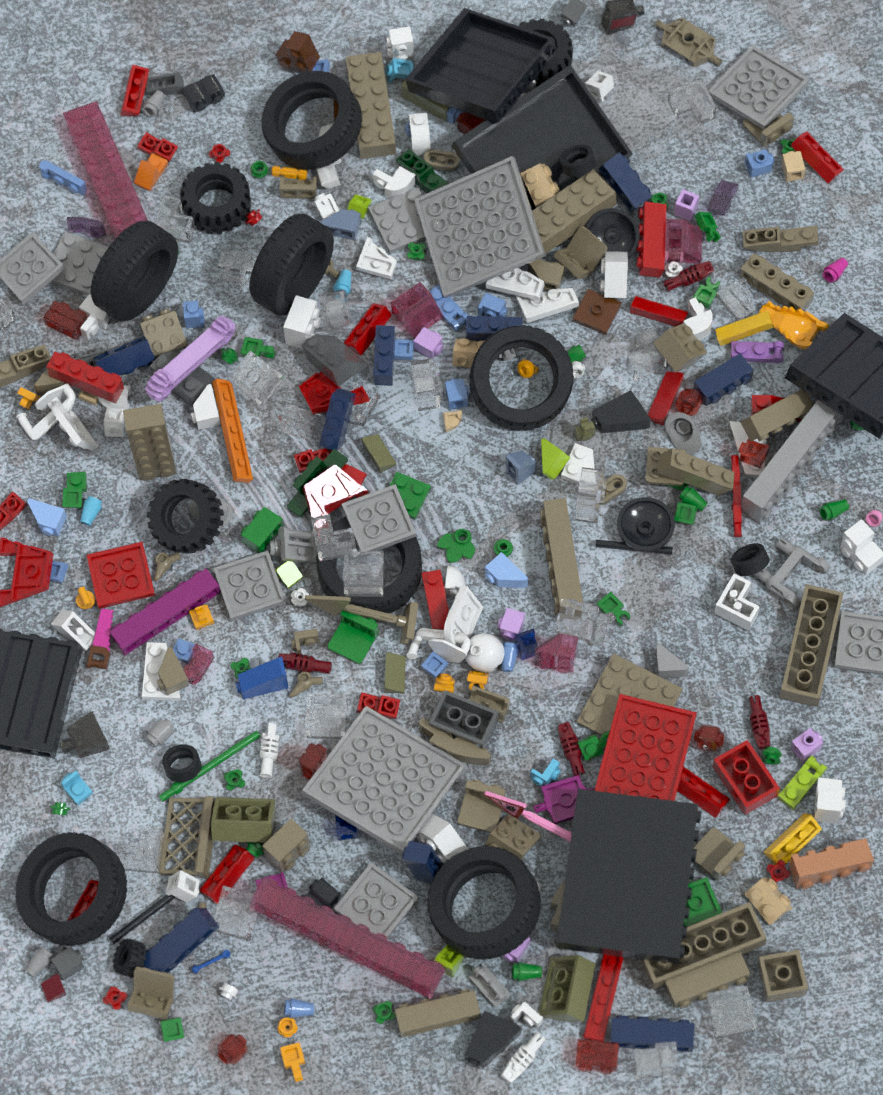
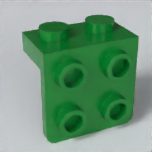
[328,610,379,664]

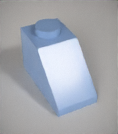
[28,498,67,536]
[485,552,528,588]

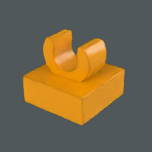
[17,387,41,409]
[189,604,214,630]
[467,670,489,690]

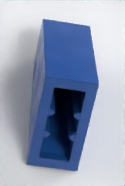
[235,657,289,699]

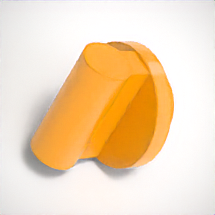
[517,359,540,378]
[76,587,95,609]
[434,673,455,693]

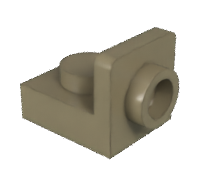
[291,629,319,654]

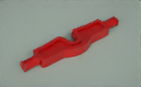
[731,455,742,537]

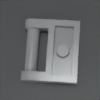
[278,527,318,564]

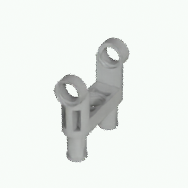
[754,537,831,610]

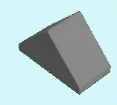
[656,643,689,678]

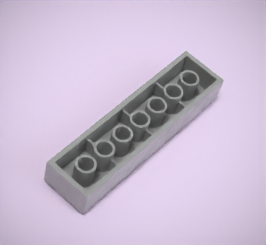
[741,400,845,524]

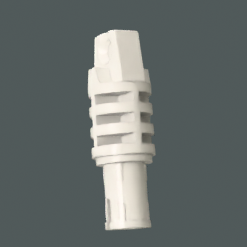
[259,723,280,778]
[501,1032,546,1083]

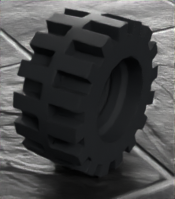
[113,938,146,977]

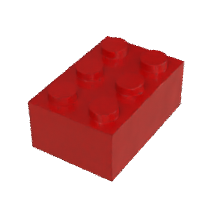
[713,740,780,815]

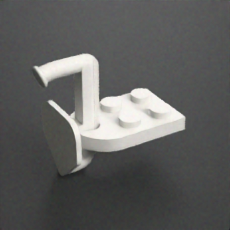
[16,384,98,451]
[406,586,483,663]

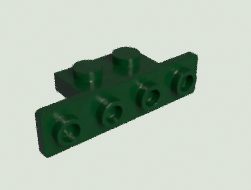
[287,449,348,517]

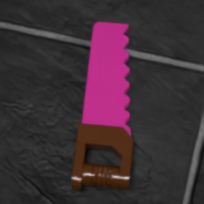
[87,609,114,670]

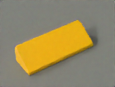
[715,310,774,346]
[763,813,822,864]

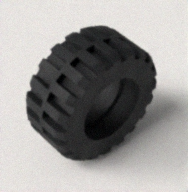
[519,18,573,87]
[180,162,251,234]
[147,479,224,554]

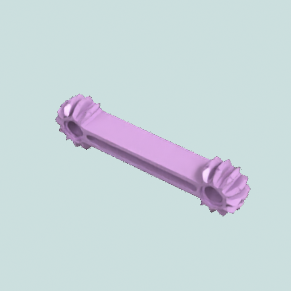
[145,316,236,401]

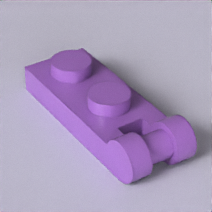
[731,341,784,363]

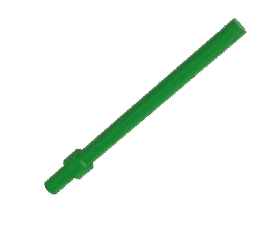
[158,730,261,802]

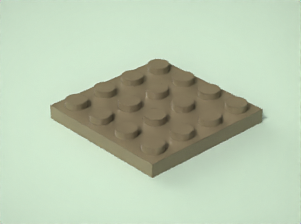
[576,653,683,739]

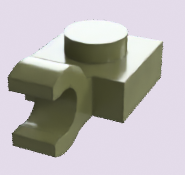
[574,417,595,442]

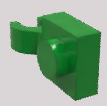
[240,337,275,359]

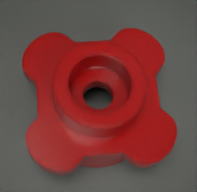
[209,144,230,163]
[245,209,262,226]
[767,860,790,883]
[103,986,127,1010]

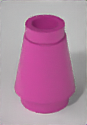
[822,257,848,283]

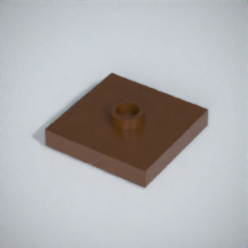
[573,289,622,335]

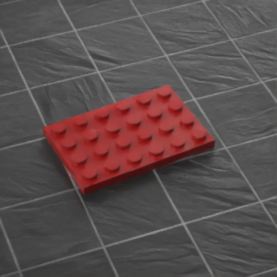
[594,694,697,801]

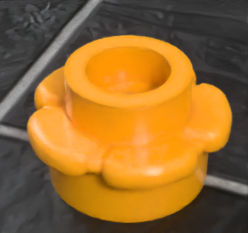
[277,1018,298,1038]

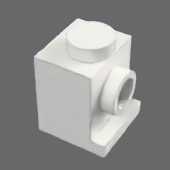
[585,71,614,102]
[166,870,200,902]

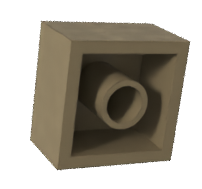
[653,323,707,372]
[263,818,311,873]
[757,950,808,1002]

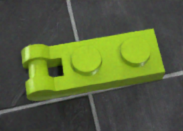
[778,755,828,810]

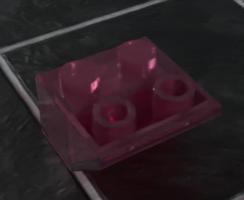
[665,219,702,263]
[391,282,444,338]
[535,633,579,673]

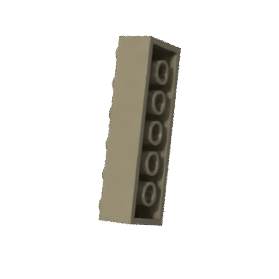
[346,52,396,159]
[528,169,617,265]
[123,404,177,481]
[540,498,583,622]
[779,584,844,707]
[640,902,767,990]

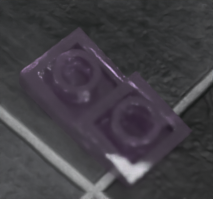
[707,180,739,215]
[67,217,106,237]

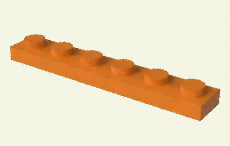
[212,379,253,483]

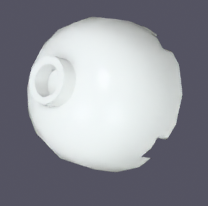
[465,633,505,673]

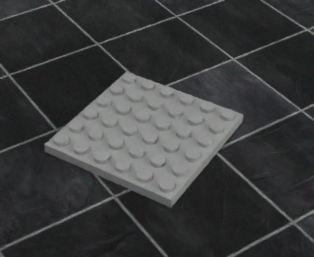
[414,156,546,298]
[302,706,466,854]

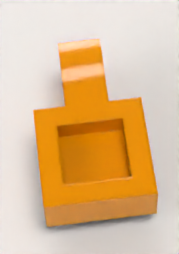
[280,1042,305,1082]

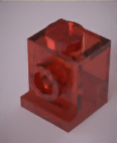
[738,438,769,469]

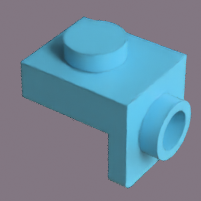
[530,759,561,786]

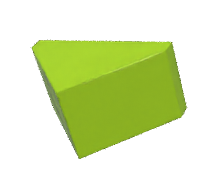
[541,438,571,480]
[434,945,465,978]

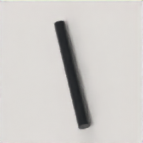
[596,539,673,555]
[109,895,176,944]

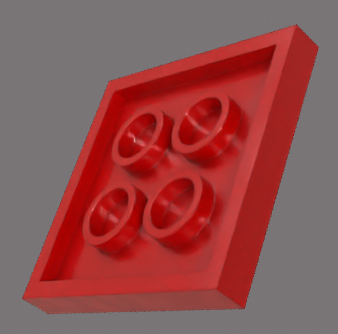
[86,541,155,609]

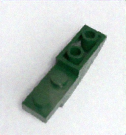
[395,149,450,194]

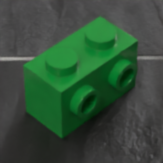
[241,507,284,553]

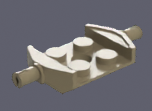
[654,18,723,68]

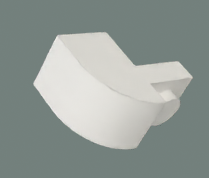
[409,113,431,156]
[373,167,416,199]
[79,294,109,340]
[683,297,712,341]

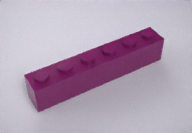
[110,568,221,656]

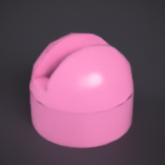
[866,510,882,527]

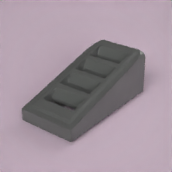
[145,72,184,95]

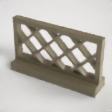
[159,796,215,879]

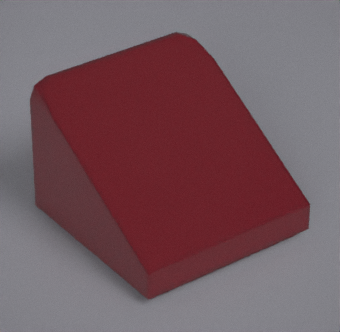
[41,974,67,1003]

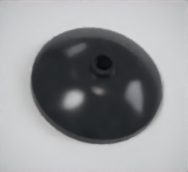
[586,208,640,258]
[617,497,675,551]

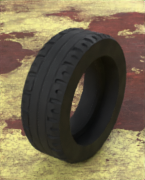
[261,71,362,170]
[249,213,334,315]
[90,221,178,321]
[469,325,574,431]
[316,516,422,618]
[15,832,127,946]
[427,846,541,960]

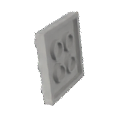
[368,187,426,254]
[0,232,66,304]
[50,232,108,296]
[342,484,416,556]
[213,550,286,621]
[834,611,883,675]
[334,862,419,946]

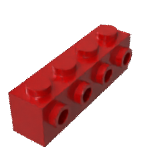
[636,202,666,278]
[46,351,124,404]

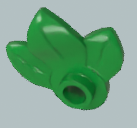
[437,529,475,563]

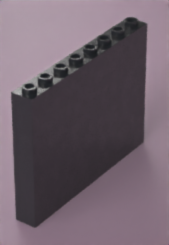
[451,65,633,211]
[557,789,702,964]

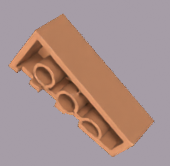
[788,838,874,890]

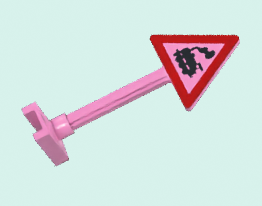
[484,791,572,842]

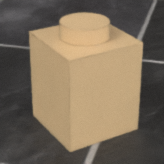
[781,151,805,182]

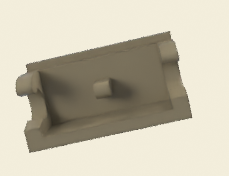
[279,176,318,199]
[468,686,510,724]

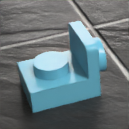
[385,58,413,82]
[61,771,93,806]

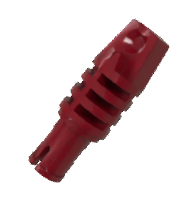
[663,261,714,292]
[278,652,332,674]
[748,695,771,749]
[558,722,585,776]

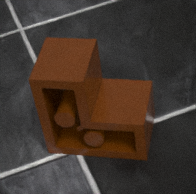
[275,31,320,72]

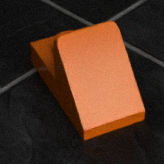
[134,153,168,192]

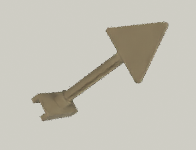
[305,595,418,645]

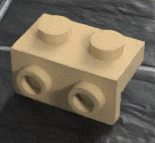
[521,163,559,207]
[452,338,485,368]
[745,878,793,925]

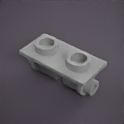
[469,964,511,1008]

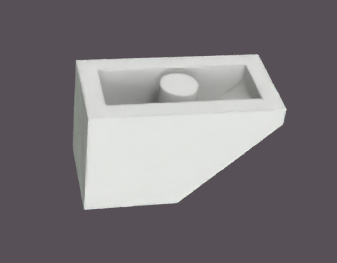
[191,384,221,430]
[51,609,95,651]

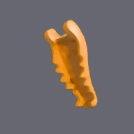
[758,301,829,350]

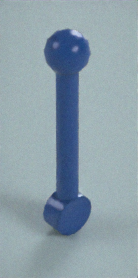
[191,950,231,973]

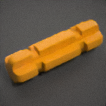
[272,166,307,180]

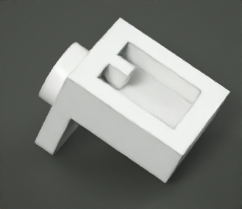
[312,193,339,220]
[104,408,125,437]
[511,1002,543,1029]

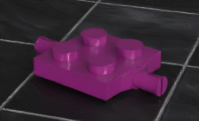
[533,775,595,824]

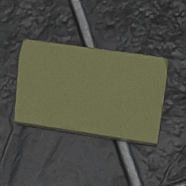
[361,434,397,473]
[385,652,406,694]

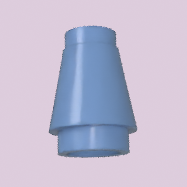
[501,642,519,672]
[284,998,314,1018]

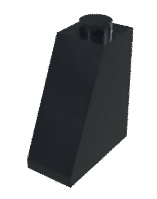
[591,390,651,433]
[465,1011,522,1068]

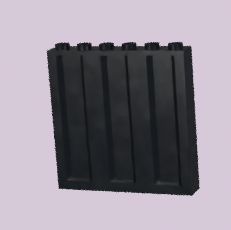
[405,8,556,124]
[785,313,883,439]
[0,629,82,759]

